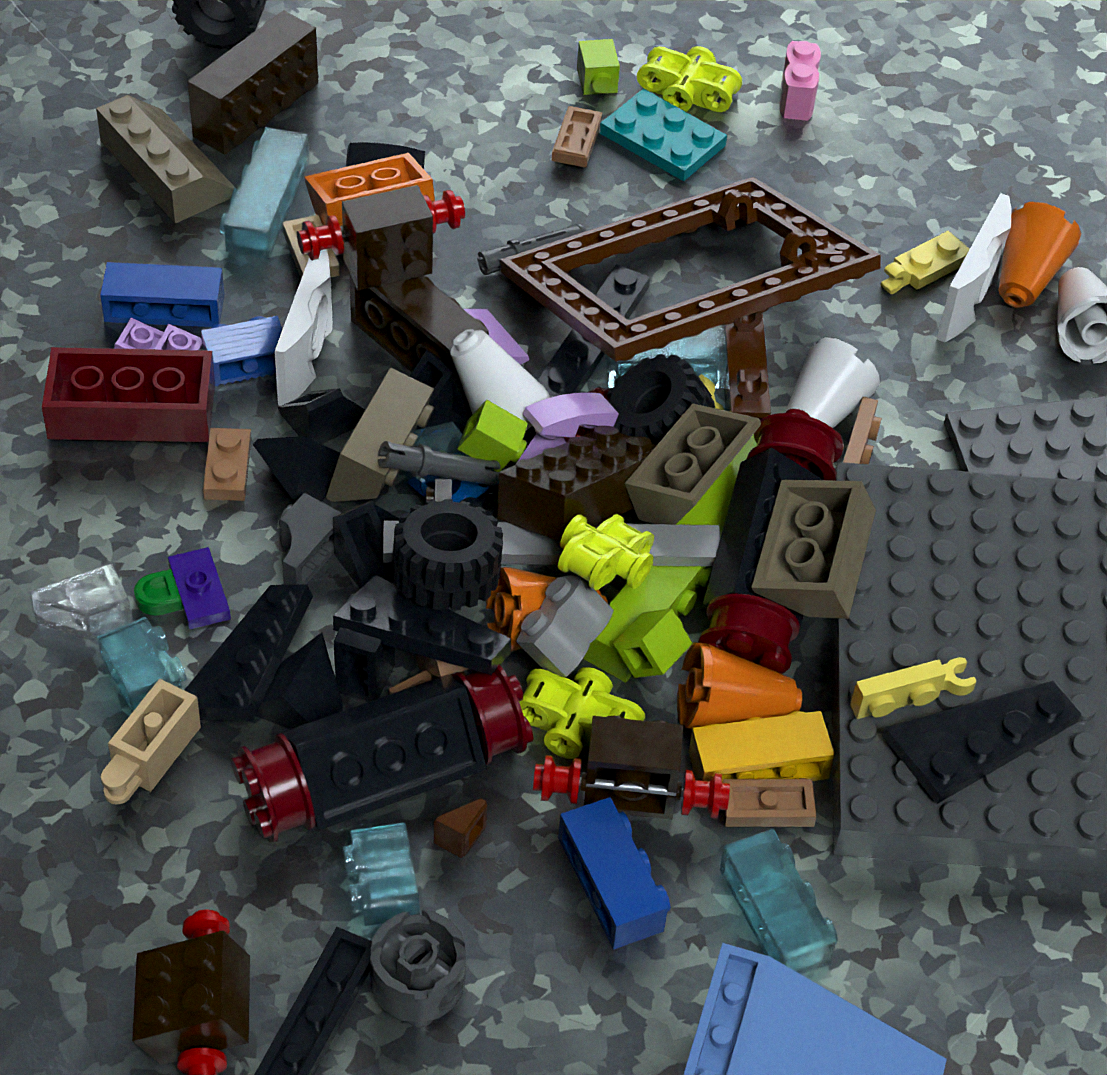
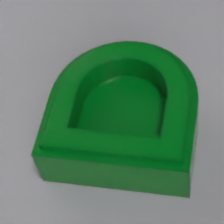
[134,569,182,616]

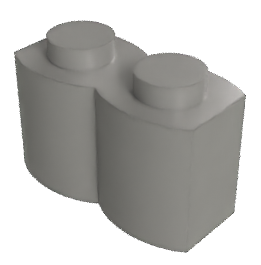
[516,576,614,677]

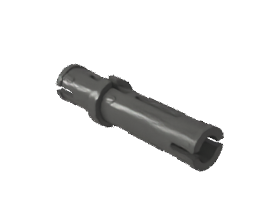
[477,223,586,275]
[378,441,500,487]

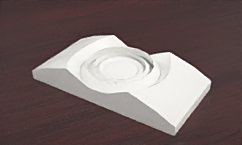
[937,193,1012,342]
[275,250,333,406]

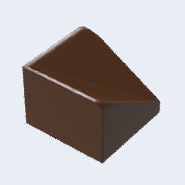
[434,798,487,858]

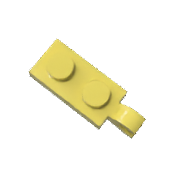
[881,231,970,294]
[850,657,977,719]

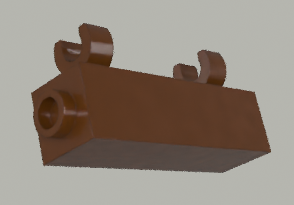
[720,313,771,420]

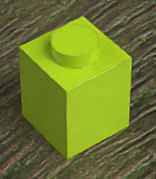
[577,39,620,95]
[457,399,528,472]
[613,608,693,678]

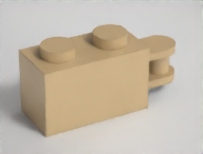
[101,678,201,805]

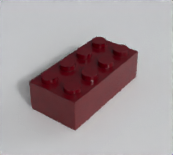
[42,347,215,442]

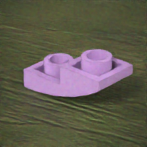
[114,318,202,350]
[523,393,619,439]

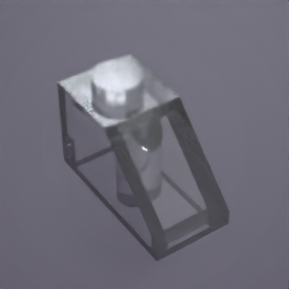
[29,564,133,641]

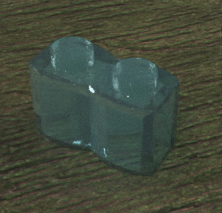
[97,617,187,712]
[343,822,420,926]

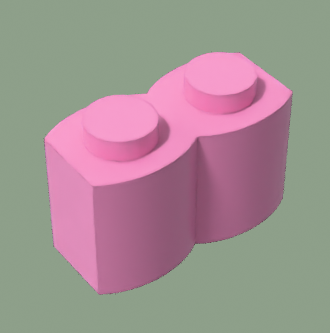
[779,41,821,121]

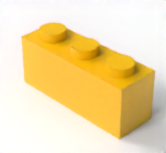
[688,711,835,783]

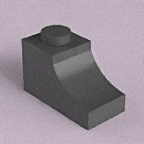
[279,493,342,585]

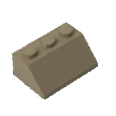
[326,367,435,502]
[625,403,761,524]
[752,480,876,619]

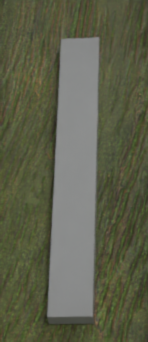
[383,521,720,567]

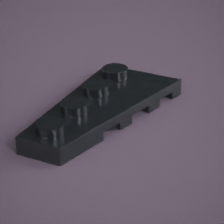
[333,575,511,675]
[184,584,313,721]
[882,681,1082,804]

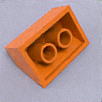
[304,153,435,226]

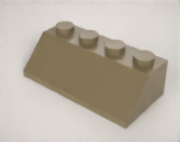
[96,95,238,223]

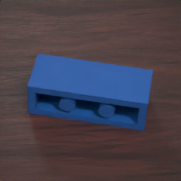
[100,262,225,327]
[558,797,671,950]

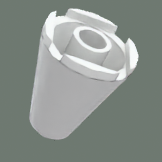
[1057,267,1107,364]
[450,329,550,430]
[785,337,880,428]

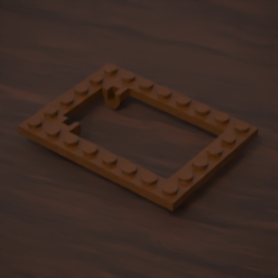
[500,177,881,362]

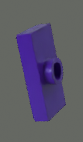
[168,547,231,630]

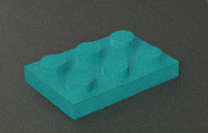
[600,88,727,181]

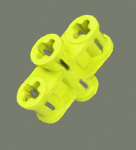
[637,46,743,112]
[558,514,654,590]
[519,667,645,759]

